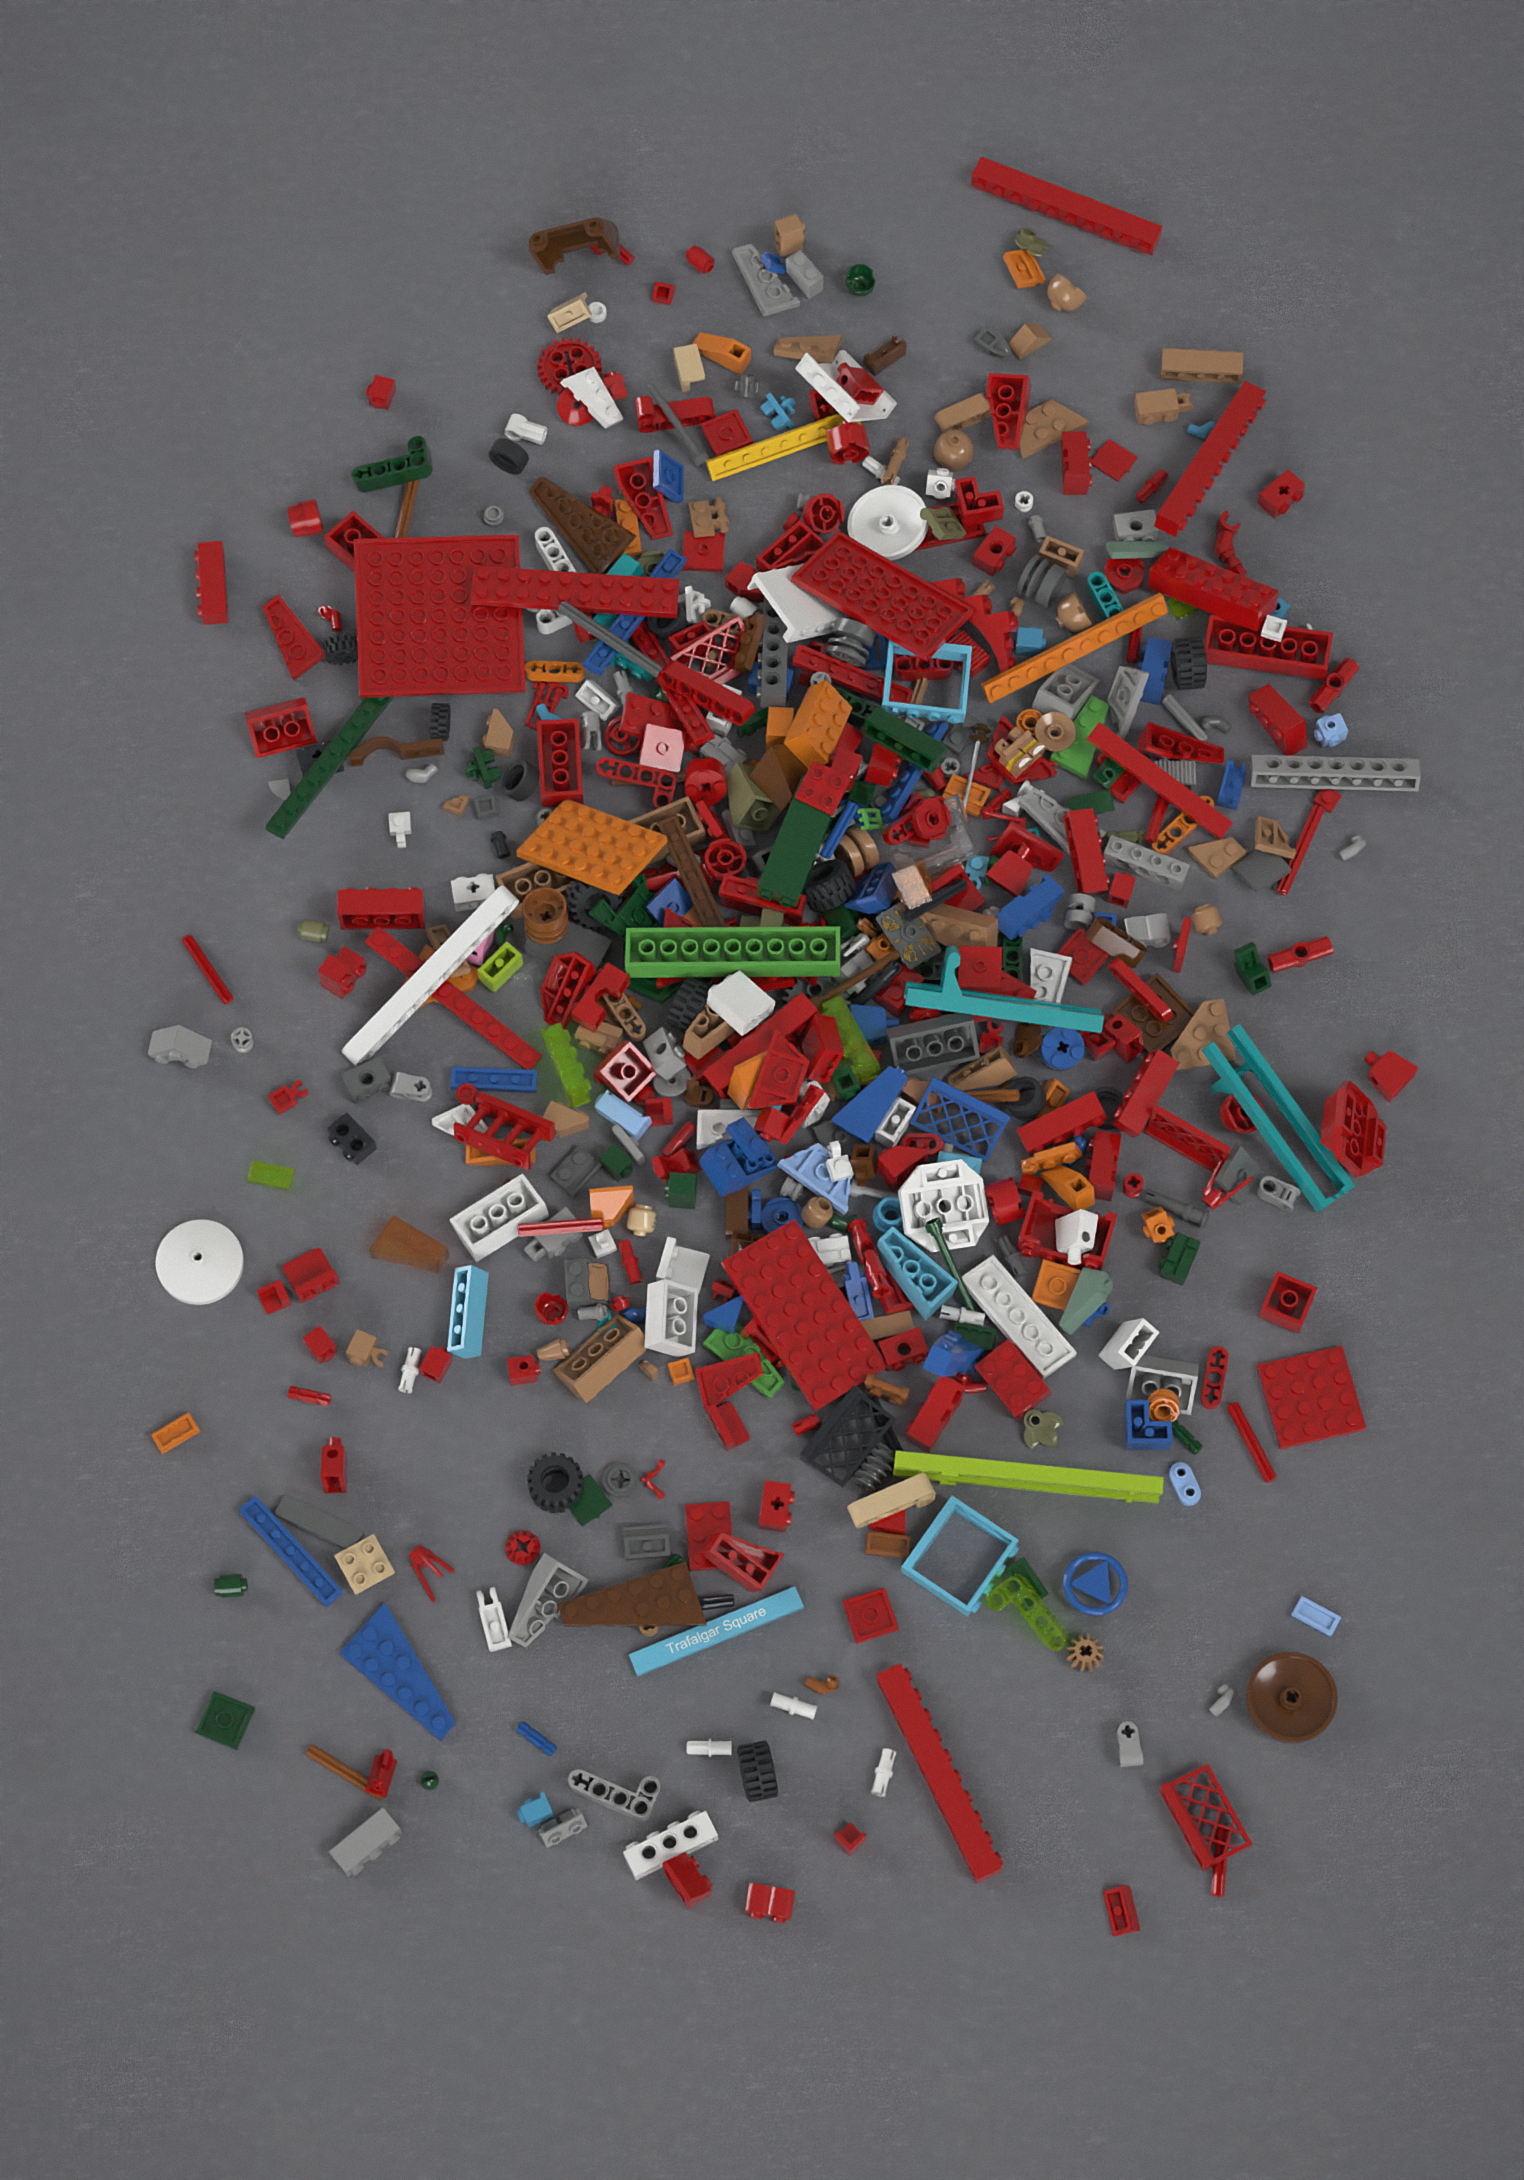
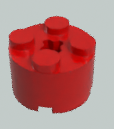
[826,420,870,465]
[685,757,727,807]
[984,1176,1026,1226]

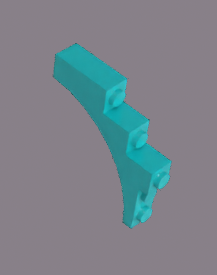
[592,553,653,682]

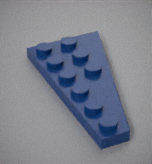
[340,1603,456,1741]

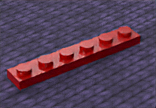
[791,644,913,704]

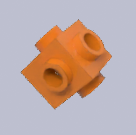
[866,932,897,970]
[1141,1206,1175,1243]

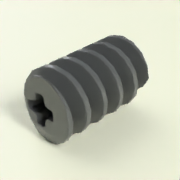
[852,1443,895,1492]

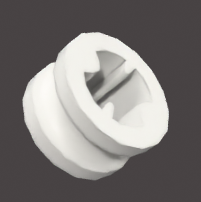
[1015,491,1033,512]

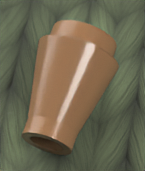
[537,1338,571,1362]

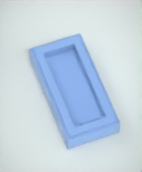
[1290,1595,1341,1638]

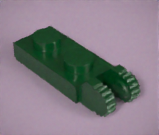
[737,700,791,738]

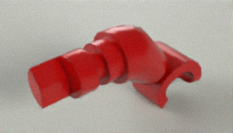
[1214,511,1247,576]

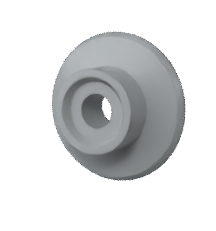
[654,1067,691,1097]

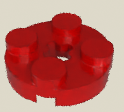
[1104,557,1145,594]
[911,798,951,841]

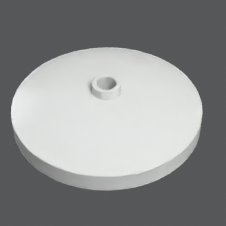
[847,485,929,561]
[156,1219,244,1305]

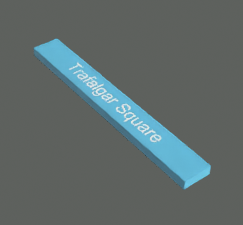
[629,1586,804,1677]

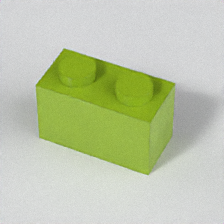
[477,941,523,993]

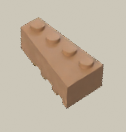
[918,899,999,950]
[683,1004,736,1060]

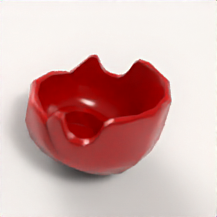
[534,1291,568,1325]

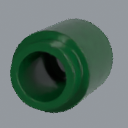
[214,1574,248,1598]

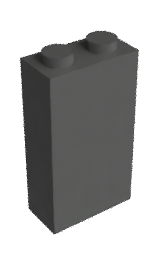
[523,921,612,972]

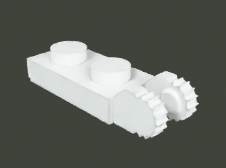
[476,1587,512,1652]

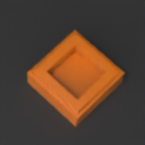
[667,1357,695,1386]

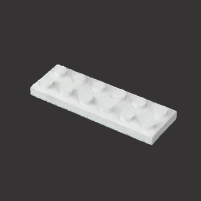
[962,1255,1077,1380]

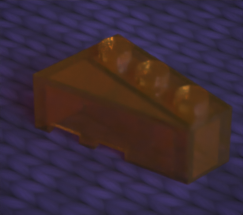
[892,858,933,910]
[369,1215,450,1273]

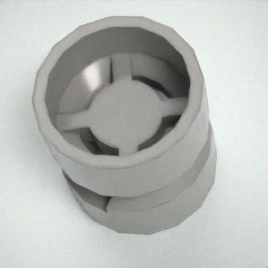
[1064,893,1096,931]

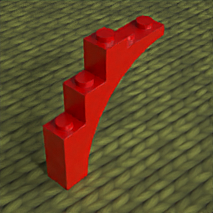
[930,578,1019,673]

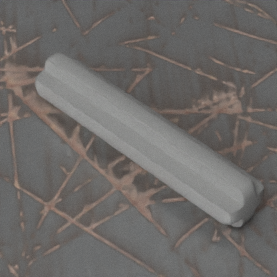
[1162,694,1208,742]

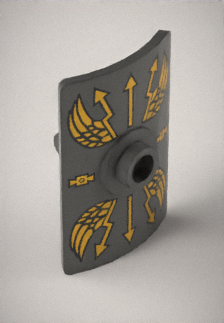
[876,900,941,970]

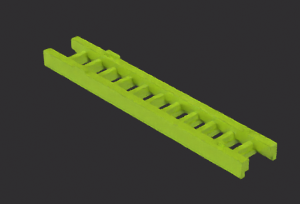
[893,1451,1164,1503]

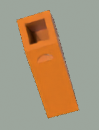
[692,332,751,375]
[1040,1164,1095,1211]

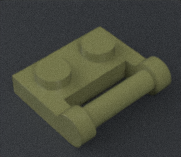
[920,507,967,540]

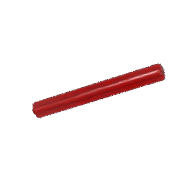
[1276,804,1324,896]

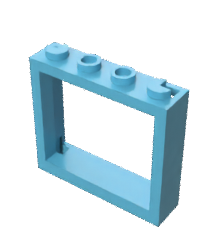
[882,640,972,724]
[901,1495,1019,1617]

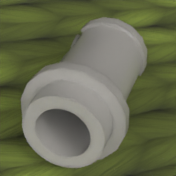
[1028,515,1047,543]
[578,1303,607,1321]

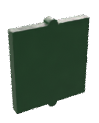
[570,1475,613,1527]

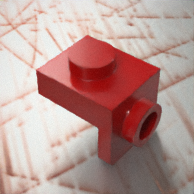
[601,371,628,401]

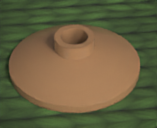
[1035,712,1076,751]

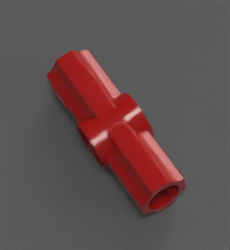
[1309,657,1360,714]
[1267,936,1333,974]

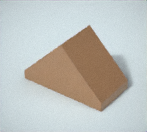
[1008,323,1052,360]

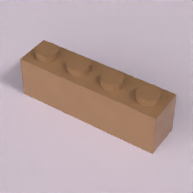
[1160,348,1243,384]

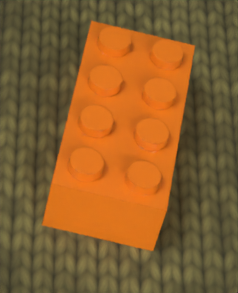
[783,680,852,769]

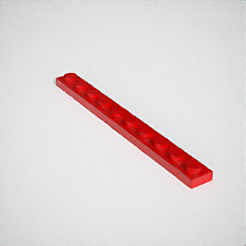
[365,926,543,1070]

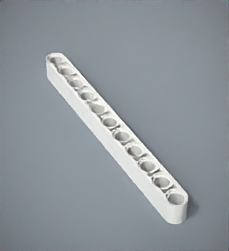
[342,885,519,1067]

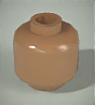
[1192,903,1222,936]
[801,1197,833,1229]

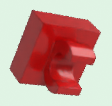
[711,1278,738,1305]

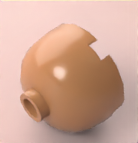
[1047,274,1087,312]
[933,430,974,472]
[1056,591,1094,633]

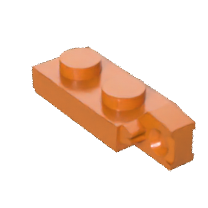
[1021,1142,1082,1174]

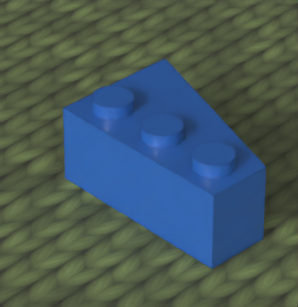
[923,1331,986,1377]

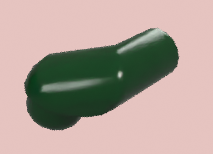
[828,1213,859,1232]

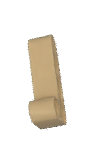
[847,1473,936,1528]

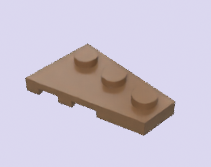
[774,335,842,364]

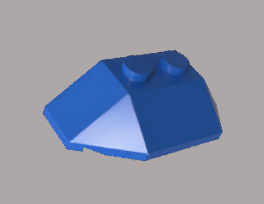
[844,861,897,914]

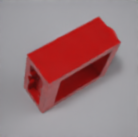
[798,1013,844,1083]

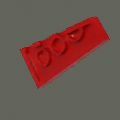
[262,594,325,681]

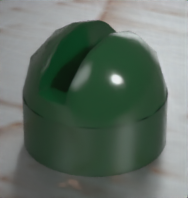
[420,1771,439,1790]

